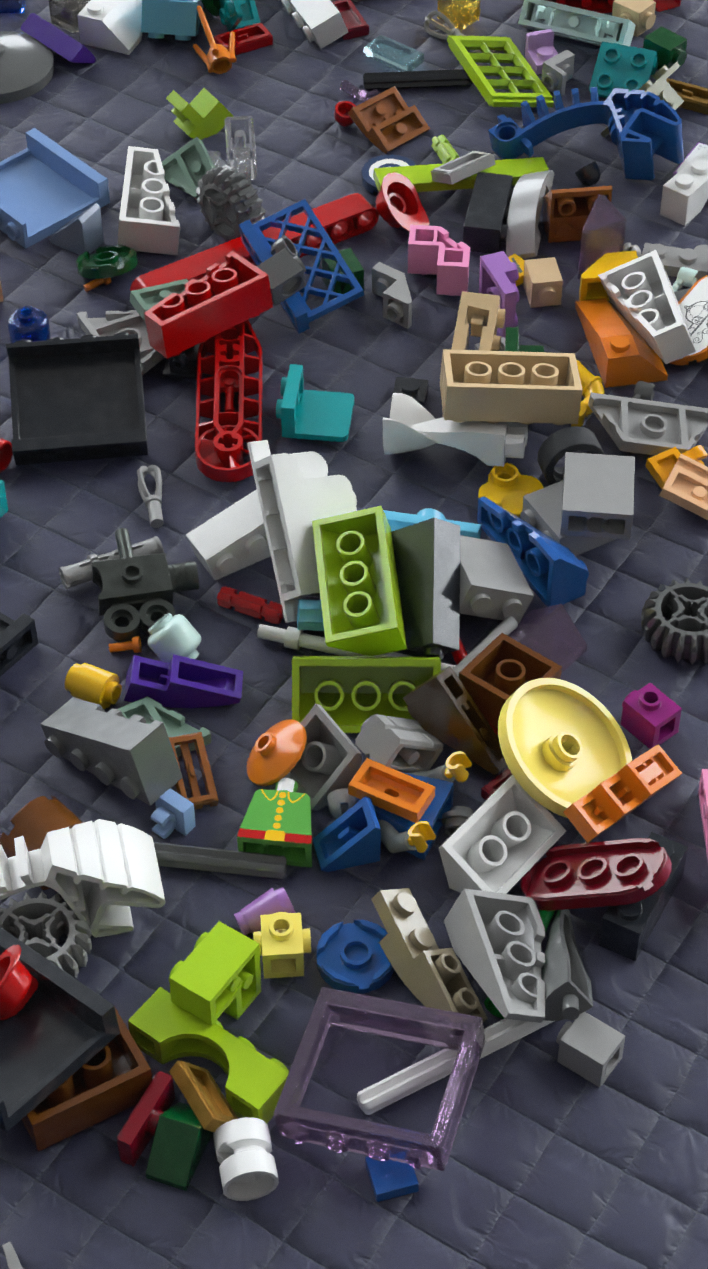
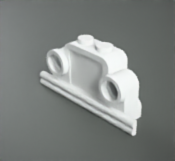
[247,440,357,623]

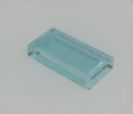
[364,35,424,72]

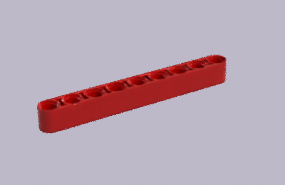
[130,193,379,291]

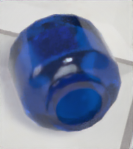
[7,306,51,343]

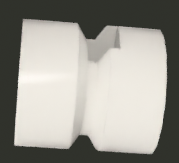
[213,1117,279,1201]

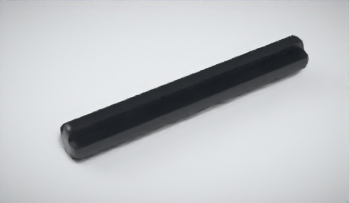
[363,69,473,90]

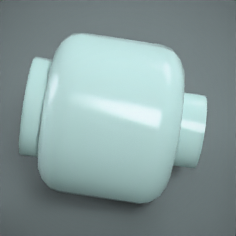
[148,613,201,663]

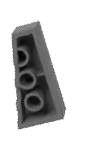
[40,697,183,806]

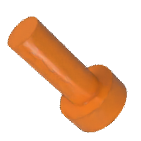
[83,278,111,292]
[109,636,142,653]

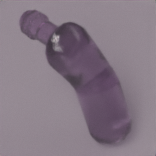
[339,80,378,101]

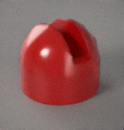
[334,101,356,127]

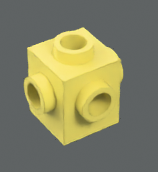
[253,912,311,979]

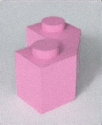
[408,225,470,296]

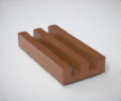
[169,732,219,810]

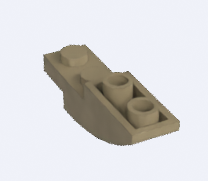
[371,888,488,1027]

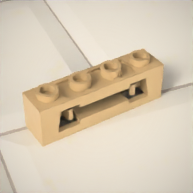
[442,291,506,412]

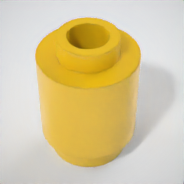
[65,663,122,709]

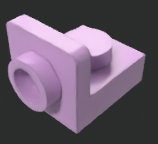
[525,29,558,75]

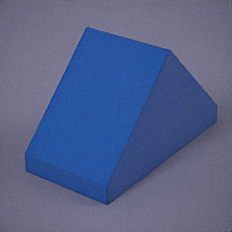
[312,796,381,872]

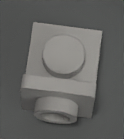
[541,50,575,97]

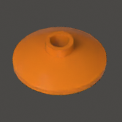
[247,719,307,786]

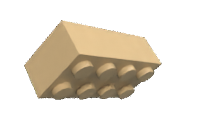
[440,349,582,425]

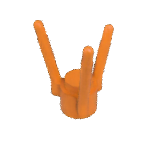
[193,5,237,74]

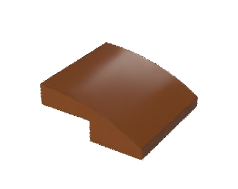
[348,86,430,154]

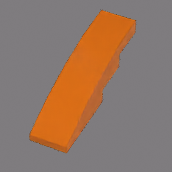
[563,744,682,843]

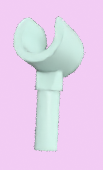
[672,267,698,292]

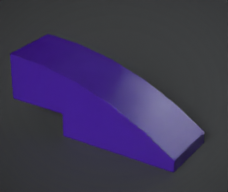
[123,654,243,708]

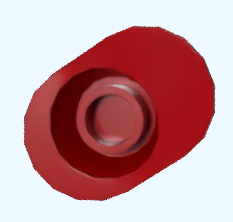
[376,172,430,232]
[0,945,39,1020]

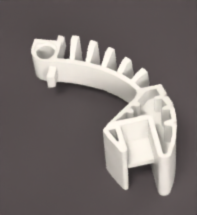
[0,819,166,938]

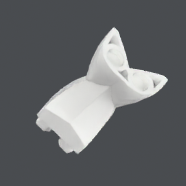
[383,393,528,467]

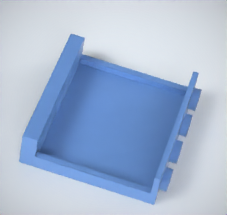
[0,128,110,249]

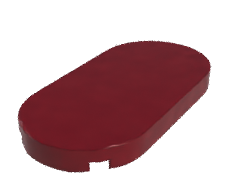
[520,838,672,911]

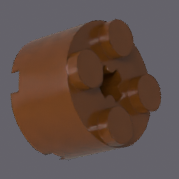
[0,795,83,890]

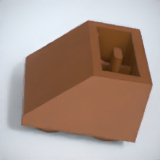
[542,186,612,243]

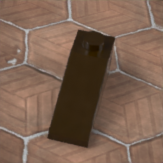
[403,666,507,775]

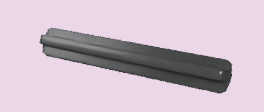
[154,842,287,879]

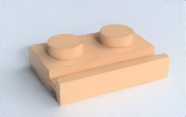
[659,454,708,520]

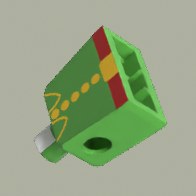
[237,778,313,868]

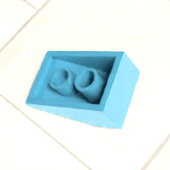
[141,0,203,41]

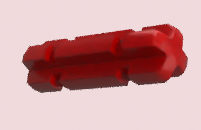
[217,586,284,624]

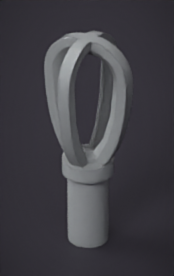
[424,11,465,40]
[137,465,164,528]

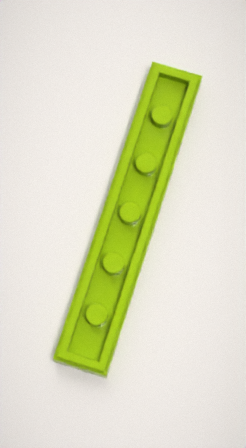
[373,157,549,192]

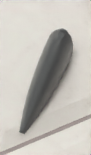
[541,909,593,1021]

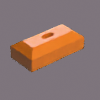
[348,758,435,823]

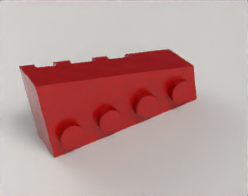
[144,250,273,359]

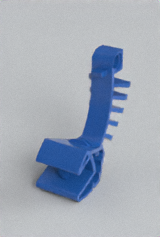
[488,87,684,180]

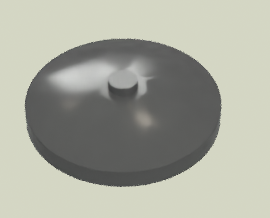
[0,31,55,103]

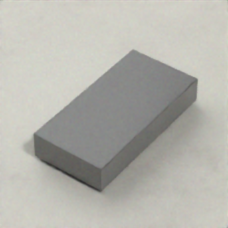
[431,151,496,185]

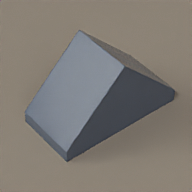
[49,203,104,255]

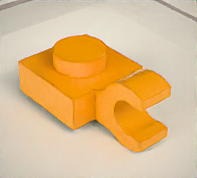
[645,445,708,489]

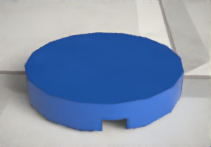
[317,920,394,994]

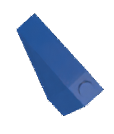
[477,496,589,610]

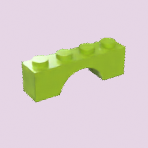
[128,987,292,1124]

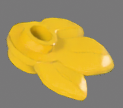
[478,463,544,517]

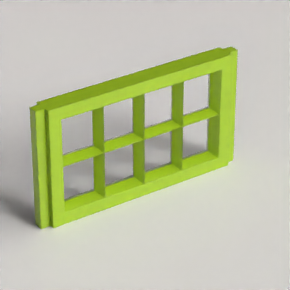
[447,35,554,108]

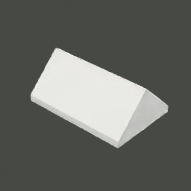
[439,775,566,894]

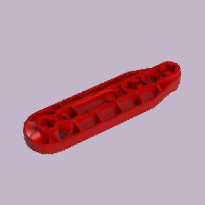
[195,320,263,482]

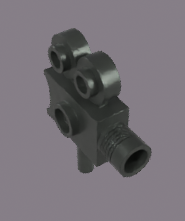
[92,528,199,641]

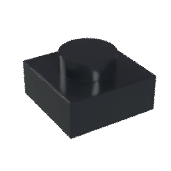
[392,377,428,407]

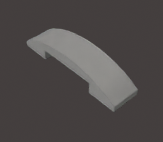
[506,170,554,259]

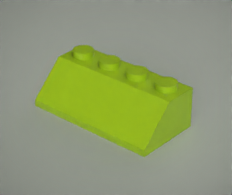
[312,506,407,657]
[292,656,441,734]

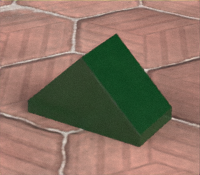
[146,1102,213,1191]

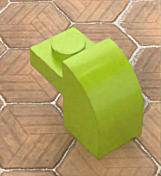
[166,88,233,140]

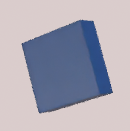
[365,1147,419,1202]

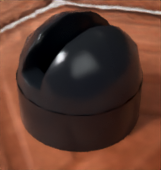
[575,161,601,186]

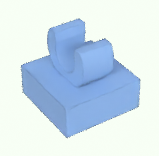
[151,788,196,839]

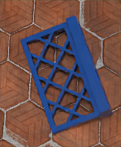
[239,199,364,334]

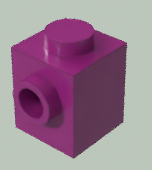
[620,683,682,749]

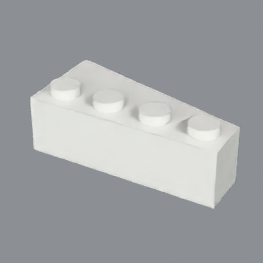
[118,146,180,255]
[598,250,696,364]
[186,489,271,580]

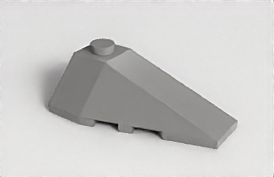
[444,888,545,1023]

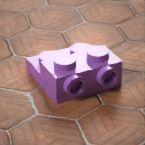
[479,251,520,339]

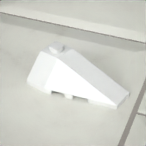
[77,0,142,55]

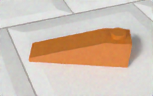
[575,298,668,388]

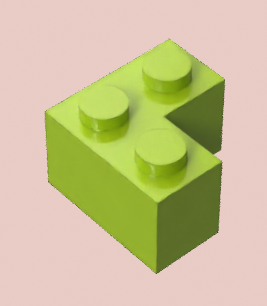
[169,921,261,1026]

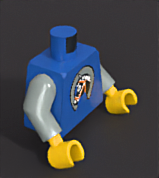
[357,751,472,860]

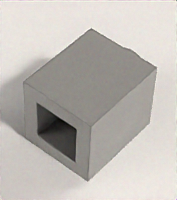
[556,1012,625,1087]

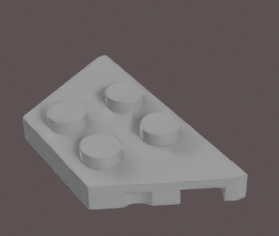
[77,310,165,375]
[588,393,708,455]

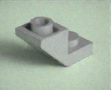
[372,262,412,329]

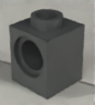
[256,248,306,306]

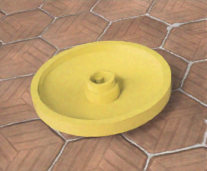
[498,678,632,818]

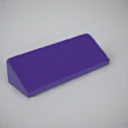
[21,13,96,63]

